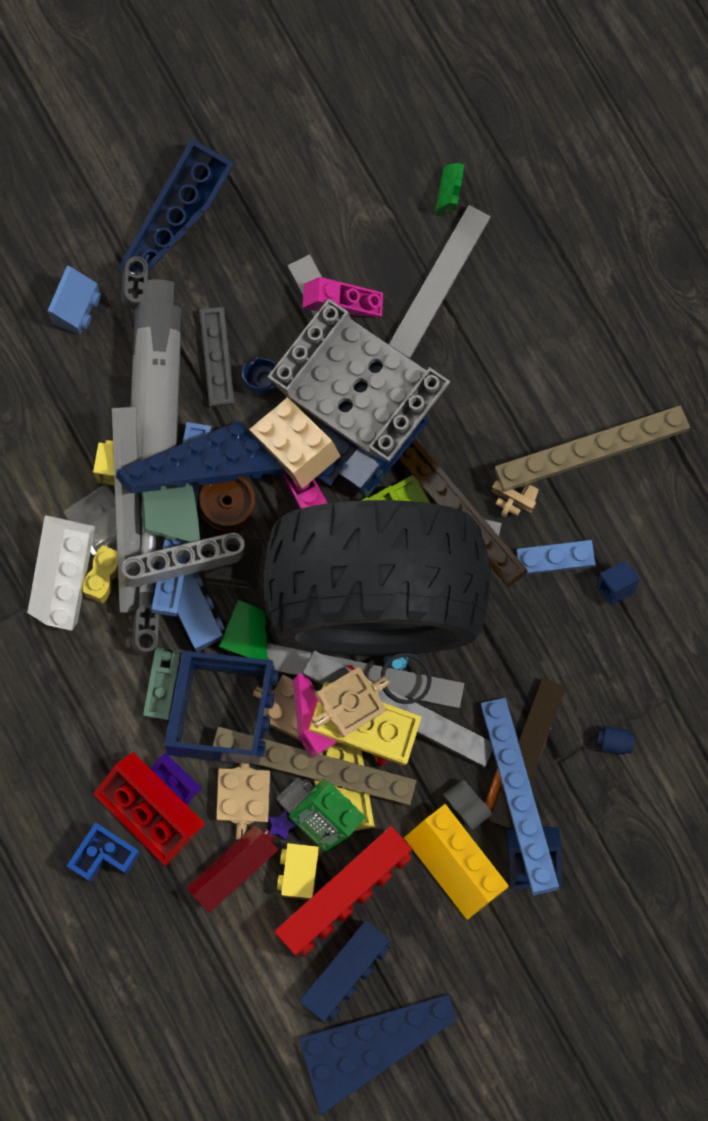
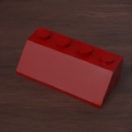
[93,752,205,866]

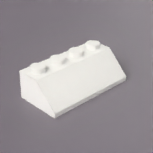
[27,516,95,631]

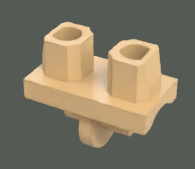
[492,481,538,517]

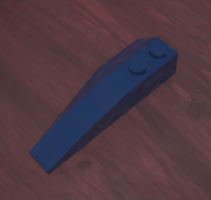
[118,139,235,275]

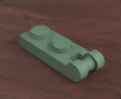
[143,647,181,721]

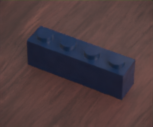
[338,415,430,498]
[299,920,390,1022]

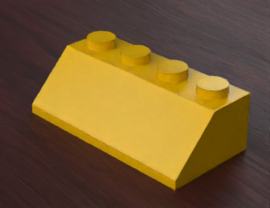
[404,804,509,920]

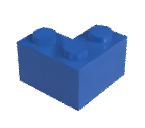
[67,822,141,882]

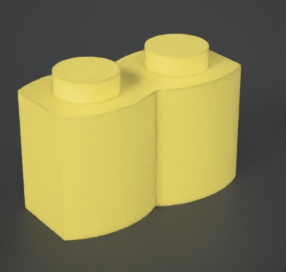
[83,546,118,604]

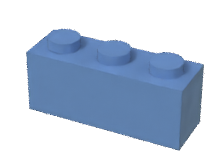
[177,572,226,652]

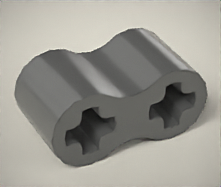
[442,779,492,830]

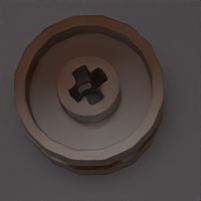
[199,477,255,534]

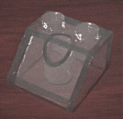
[63,484,117,555]

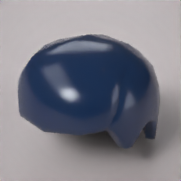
[241,357,277,395]

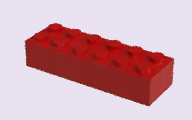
[274,826,412,958]

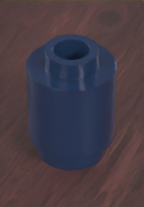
[596,726,635,755]

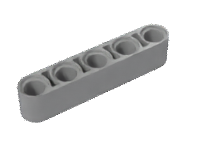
[122,533,245,587]

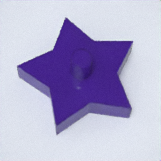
[268,810,297,841]

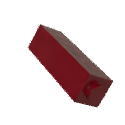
[186,825,278,913]

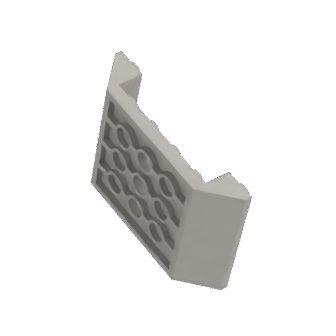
[268,298,450,462]

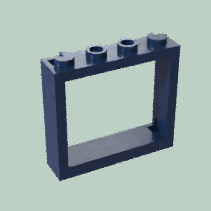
[164,651,279,765]

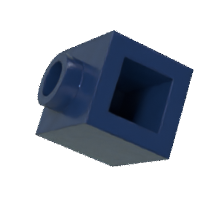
[596,561,639,606]

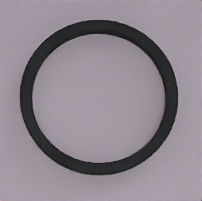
[381,653,432,704]

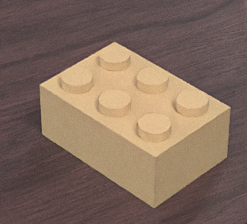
[249,397,341,489]

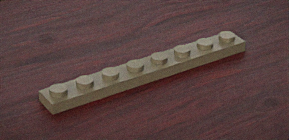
[494,405,690,492]
[213,727,417,806]

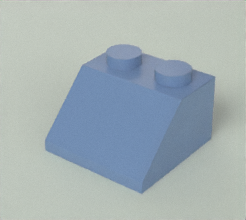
[48,266,101,335]

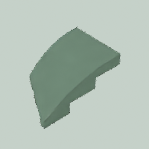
[141,483,200,543]

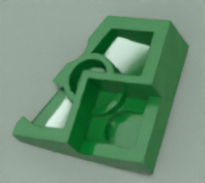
[434,163,465,216]
[219,600,269,660]

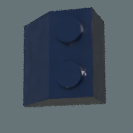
[507,827,562,889]

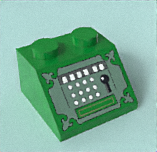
[288,779,366,851]

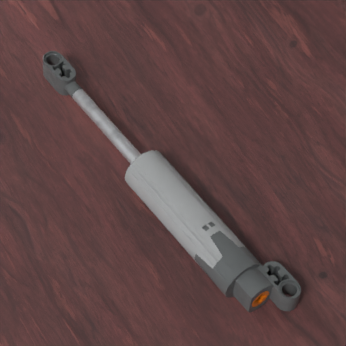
[121,256,182,655]

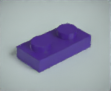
[151,753,202,805]

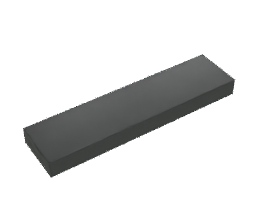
[199,307,235,408]

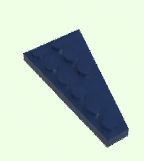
[116,421,284,494]

